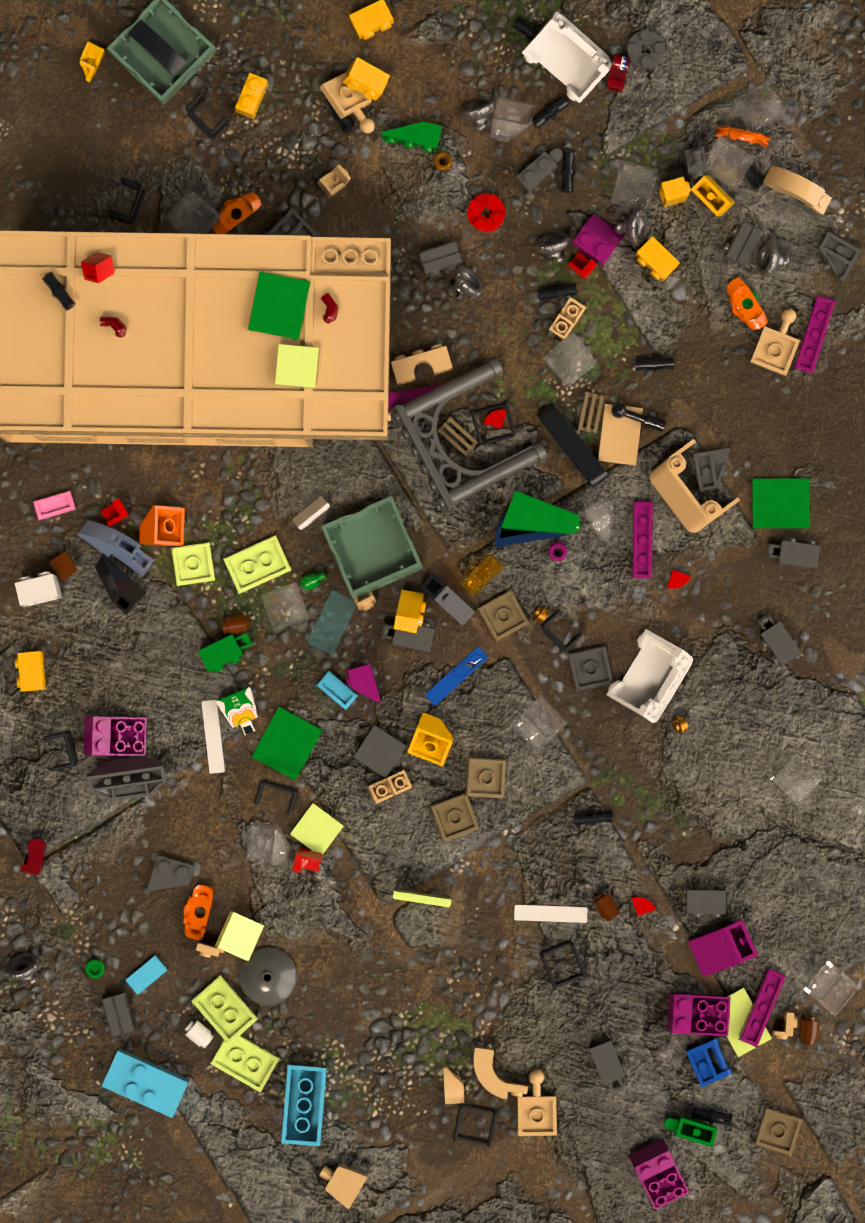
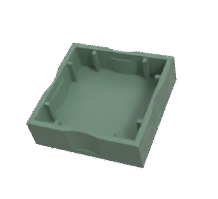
[107,0,217,106]
[321,496,423,599]

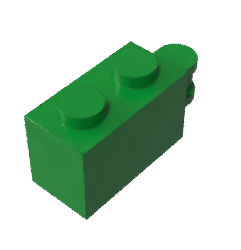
[198,633,253,674]
[663,1115,718,1148]

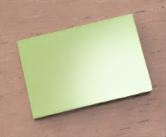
[223,535,291,594]
[393,889,451,907]
[192,975,258,1045]
[727,987,772,1057]
[210,1036,280,1092]

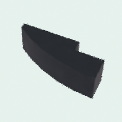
[128,20,186,76]

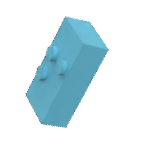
[102,1049,190,1118]
[281,1064,327,1146]

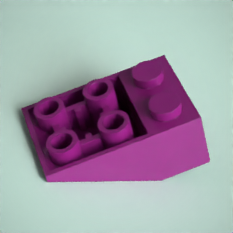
[83,716,147,756]
[688,919,758,977]
[666,992,731,1036]
[628,1138,689,1210]

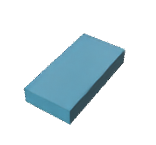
[317,671,358,710]
[126,955,168,995]

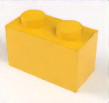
[349,0,394,40]
[343,57,390,101]
[235,73,268,119]
[691,175,735,217]
[659,177,691,207]
[635,236,680,282]
[394,590,426,633]
[15,651,46,692]

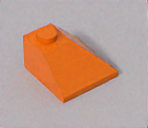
[139,505,185,546]

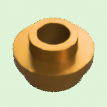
[434,151,453,171]
[532,605,550,623]
[672,716,688,735]

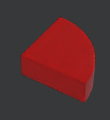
[483,410,506,429]
[666,570,691,589]
[631,897,656,916]

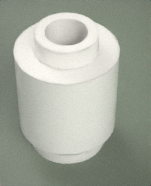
[184,1020,214,1048]

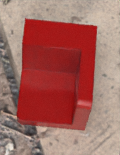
[81,252,115,284]
[567,252,597,281]
[101,498,130,527]
[292,848,322,873]

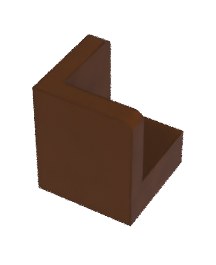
[49,551,78,582]

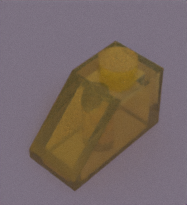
[460,554,504,597]

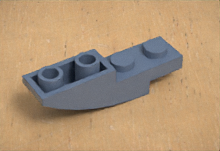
[77,520,154,576]

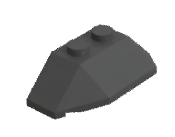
[87,756,166,801]

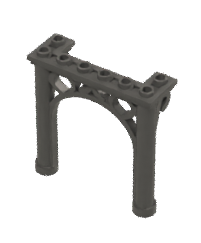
[389,357,547,514]

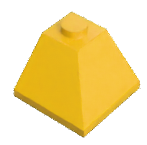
[407,713,454,767]

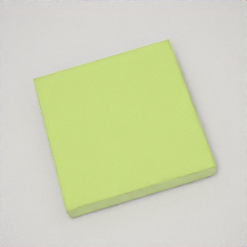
[275,344,319,388]
[171,542,215,586]
[290,803,344,855]
[215,911,264,961]

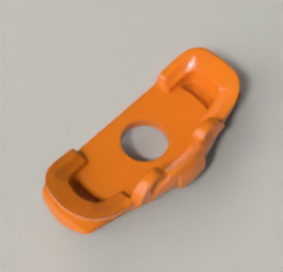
[715,125,771,147]
[211,192,262,234]
[727,278,768,330]
[183,884,213,940]

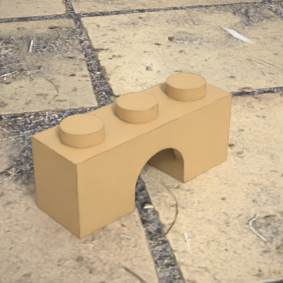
[391,344,453,386]

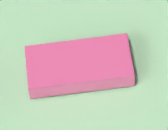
[33,491,76,520]

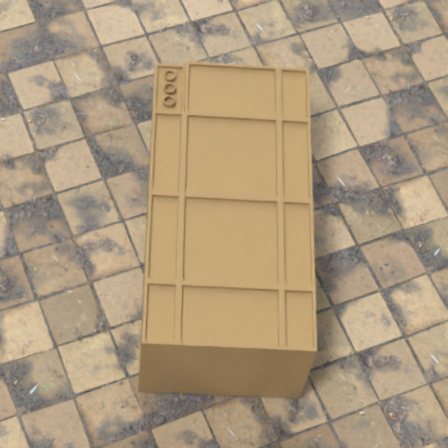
[0,231,391,447]

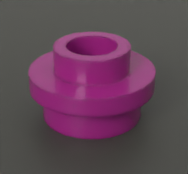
[548,542,567,561]

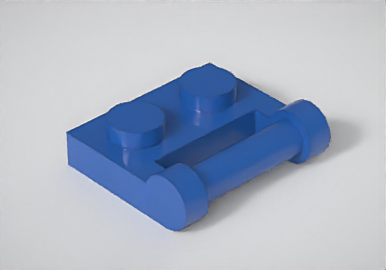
[686,1037,732,1087]

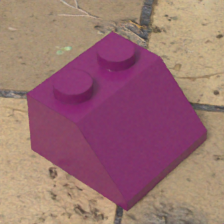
[572,214,625,267]
[345,664,381,702]

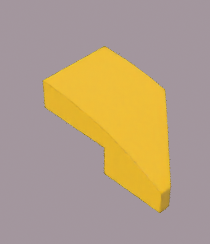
[80,41,106,82]

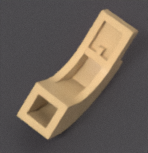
[763,166,832,215]
[473,1046,528,1099]

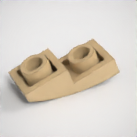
[549,297,587,340]
[367,770,412,804]

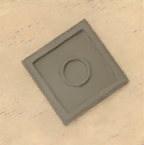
[477,590,529,642]
[465,758,506,798]
[431,793,480,842]
[754,1107,803,1156]

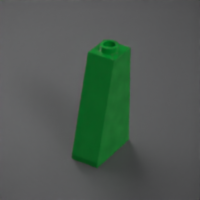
[501,491,582,535]

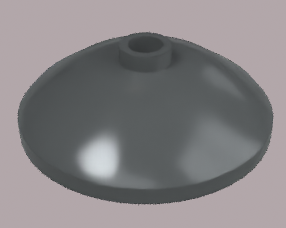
[239,947,297,1005]

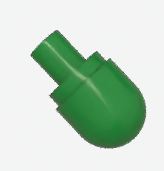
[300,571,327,590]

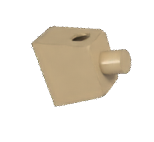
[319,1164,368,1209]

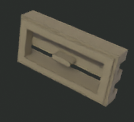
[578,392,604,434]
[437,417,478,457]

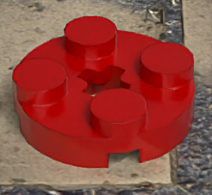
[467,193,505,233]

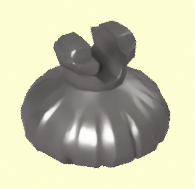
[459,99,494,131]
[615,209,648,245]
[534,233,569,265]
[756,240,790,277]
[448,265,483,300]
[4,953,39,987]

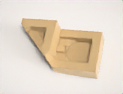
[443,1065,464,1104]

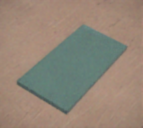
[307,590,356,655]

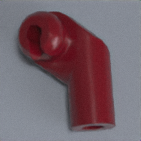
[320,293,339,324]
[100,317,127,338]

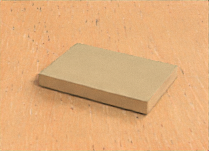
[598,404,643,466]

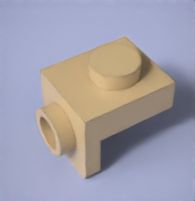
[317,164,351,197]
[354,592,376,611]
[196,942,224,958]
[772,1011,797,1039]

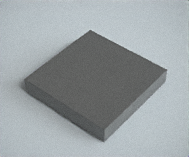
[568,646,613,691]
[354,725,406,778]

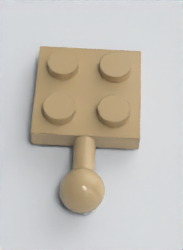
[320,72,375,134]
[750,308,800,376]
[517,1069,557,1136]

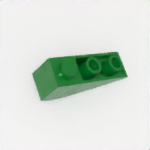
[381,122,442,153]

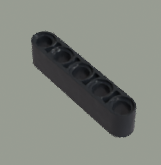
[536,403,609,488]

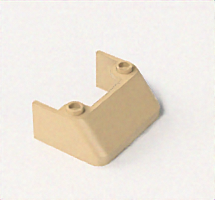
[649,439,740,533]

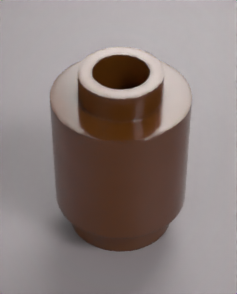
[221,613,250,635]
[593,892,620,922]
[799,1015,820,1044]

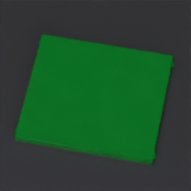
[248,271,310,340]
[751,478,811,529]
[252,707,323,781]

